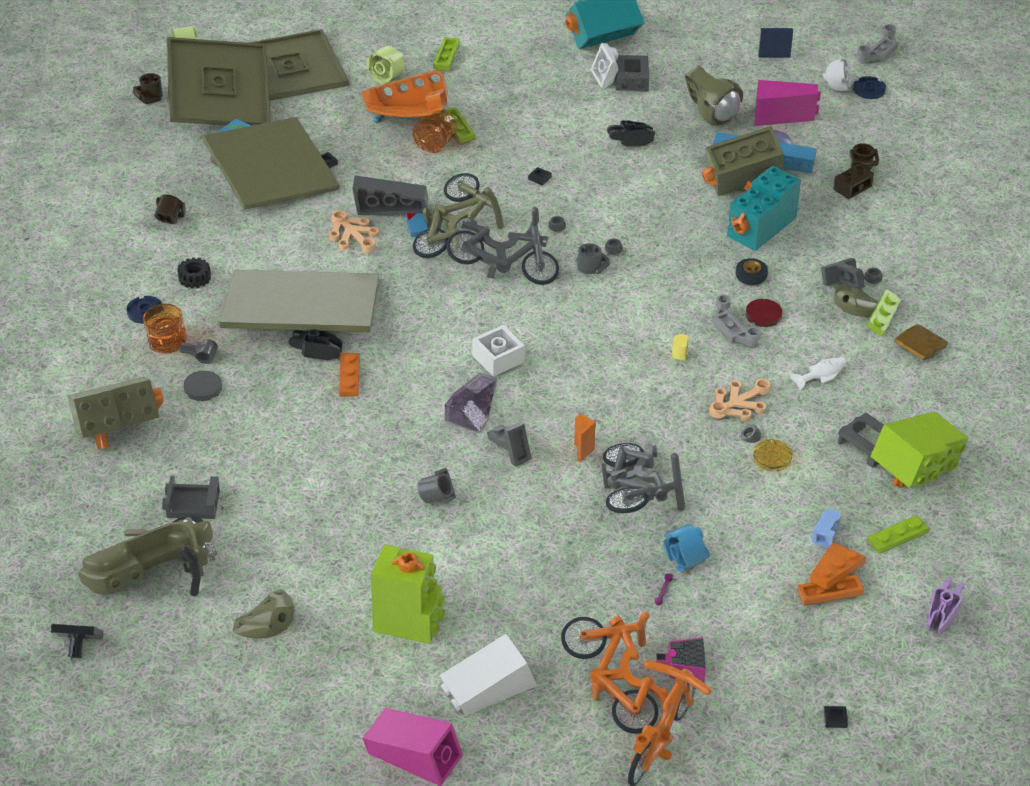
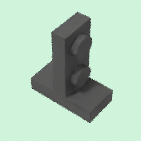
[821,258,865,289]
[487,422,532,466]

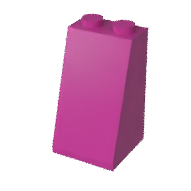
[754,80,821,126]
[362,708,463,786]

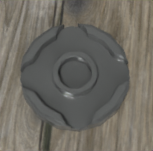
[184,371,222,401]

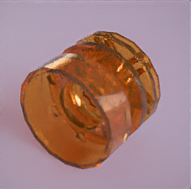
[412,110,457,153]
[143,304,187,353]

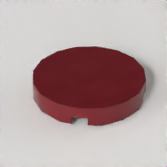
[746,299,782,327]

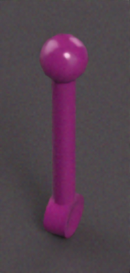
[655,573,673,605]

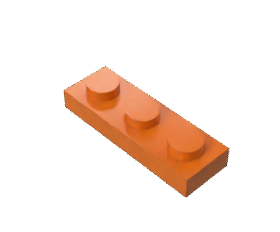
[339,353,360,397]
[797,574,864,606]

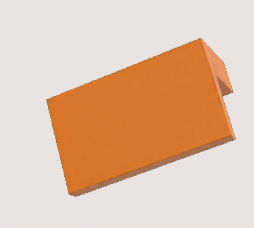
[574,413,596,462]

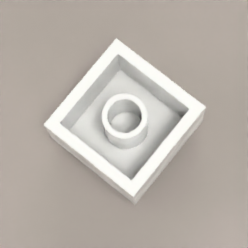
[472,325,525,377]

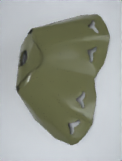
[834,283,878,317]
[233,590,294,639]

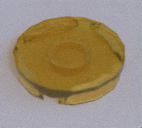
[753,439,793,471]

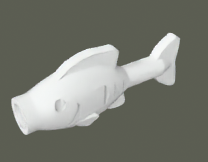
[790,357,846,390]

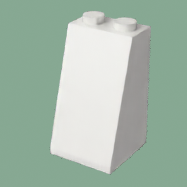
[439,634,537,716]

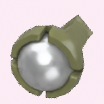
[685,65,743,126]

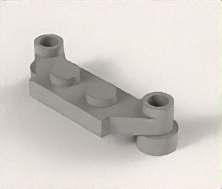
[858,24,899,64]
[712,294,761,349]

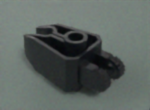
[607,120,655,146]
[288,329,343,360]

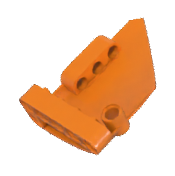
[361,70,448,117]

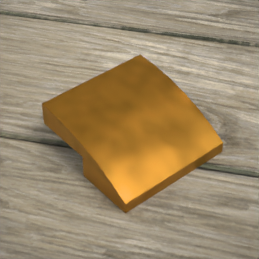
[894,324,948,360]

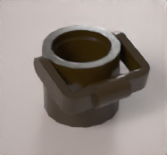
[133,73,163,104]
[849,143,879,170]
[154,194,186,224]

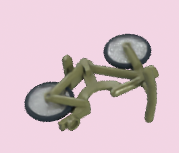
[413,173,504,258]

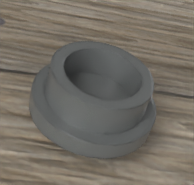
[548,216,566,231]
[605,238,623,254]
[864,268,883,283]

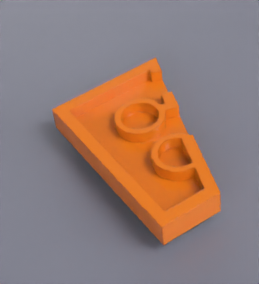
[810,542,866,590]

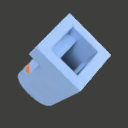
[812,509,841,548]

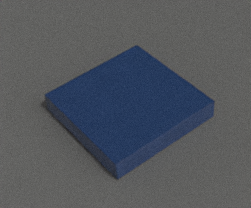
[758,28,793,58]

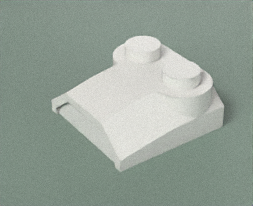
[590,43,618,89]

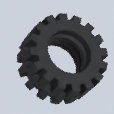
[177,257,211,289]

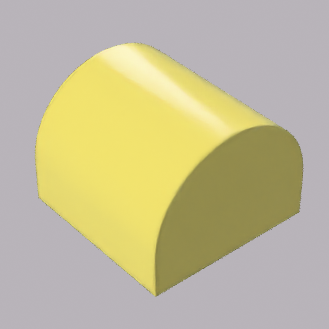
[672,334,689,360]

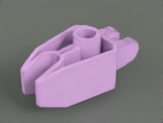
[927,578,964,635]

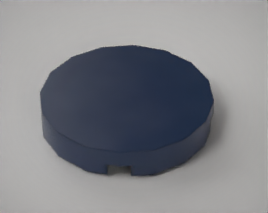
[853,76,886,99]
[127,296,164,324]

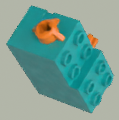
[565,0,645,49]
[727,166,801,251]

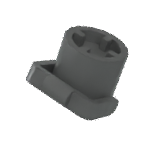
[577,243,610,274]
[418,468,456,503]

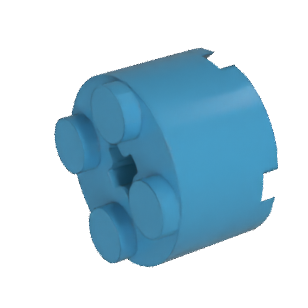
[663,524,710,572]

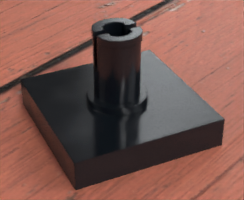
[51,624,104,658]

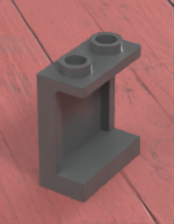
[162,476,220,519]

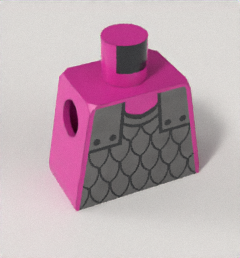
[656,638,706,683]

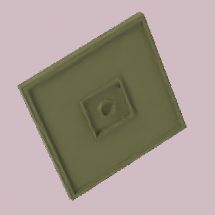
[249,29,349,101]
[166,37,271,126]
[203,117,340,210]

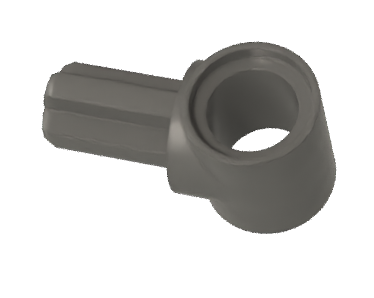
[179,339,218,364]

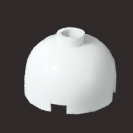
[823,58,850,92]

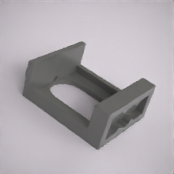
[616,55,649,91]
[838,413,884,468]

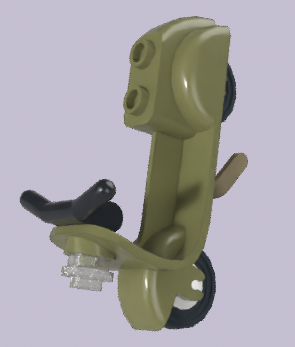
[79,516,217,596]

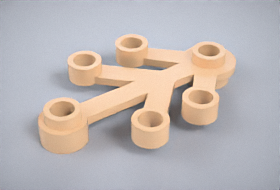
[329,210,379,253]
[709,379,771,421]

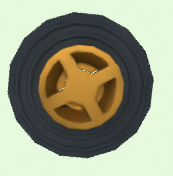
[736,258,768,285]

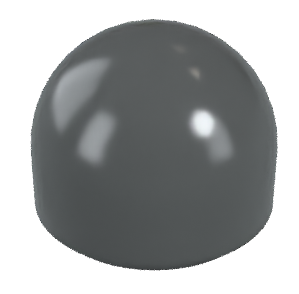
[741,424,761,443]

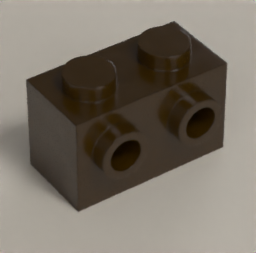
[834,164,874,200]

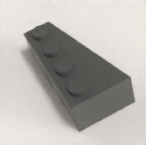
[352,175,429,215]

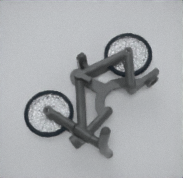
[447,207,559,285]
[601,443,685,513]

